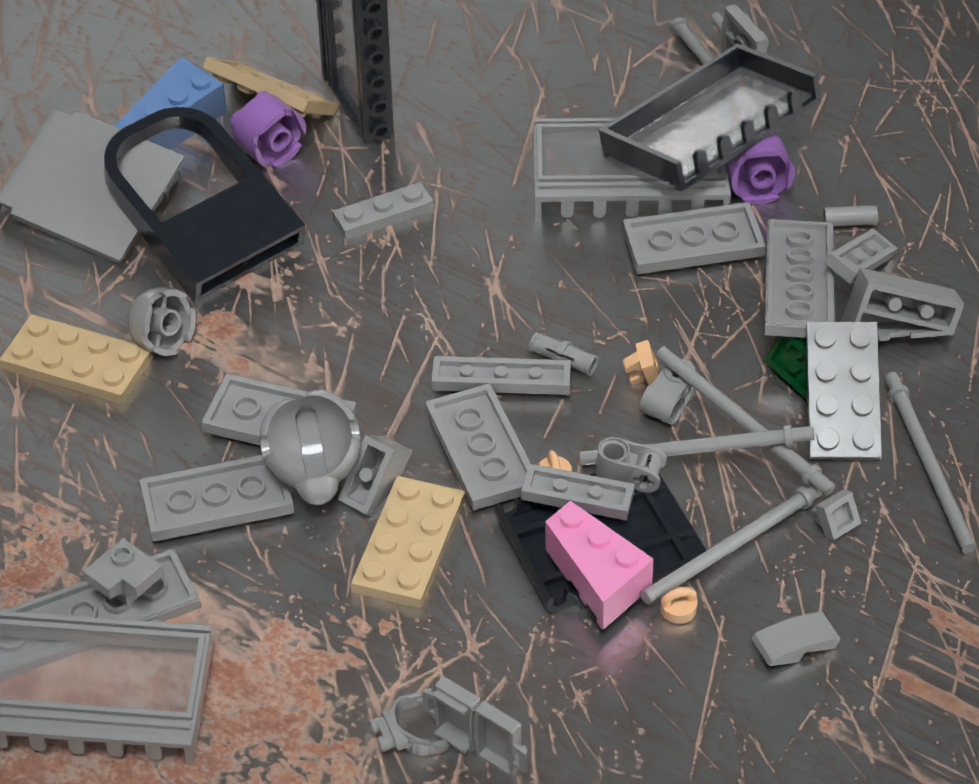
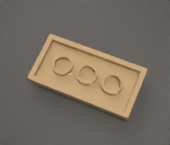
[203,57,338,119]
[0,314,153,405]
[351,476,465,609]

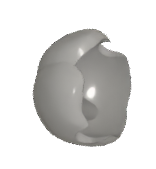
[259,390,361,505]

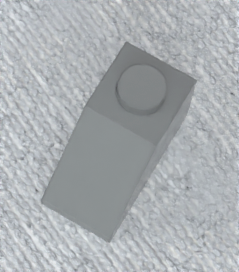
[338,435,413,515]

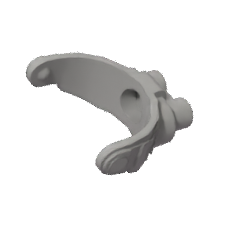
[369,692,449,756]

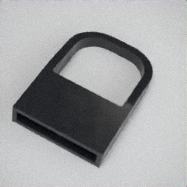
[104,107,305,302]

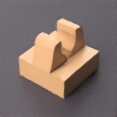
[623,340,660,385]

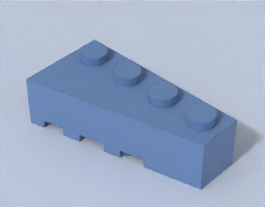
[114,56,227,150]

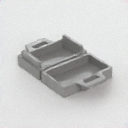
[422,676,527,778]

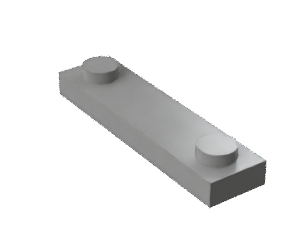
[431,356,571,395]

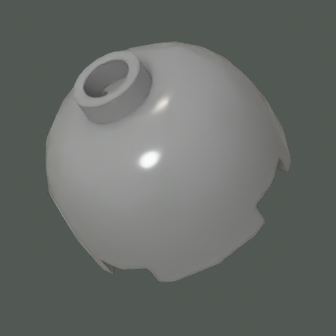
[128,287,196,356]

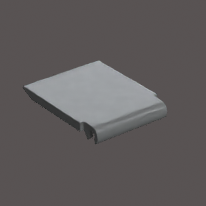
[0,109,185,263]

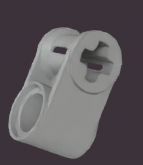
[639,358,695,425]
[596,437,667,493]

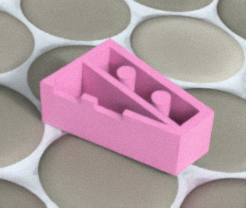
[545,501,653,630]

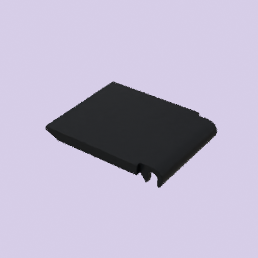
[495,460,713,612]

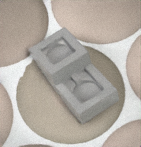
[751,612,841,666]

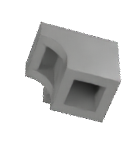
[83,538,164,607]

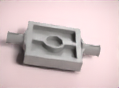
[710,4,769,90]

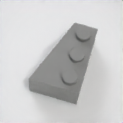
[841,267,965,341]

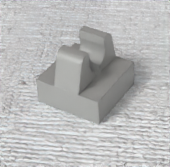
[812,489,861,540]

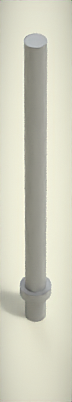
[656,346,835,496]
[884,372,976,554]
[580,425,815,466]
[641,485,823,604]

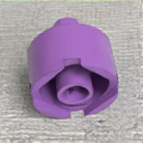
[230,91,306,167]
[725,132,795,205]

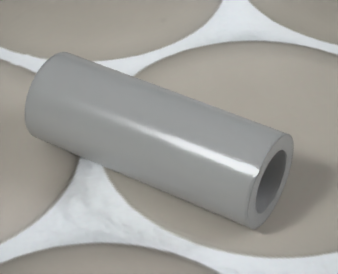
[823,205,878,227]

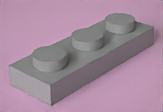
[332,182,434,240]
[824,228,898,284]
[521,463,635,520]

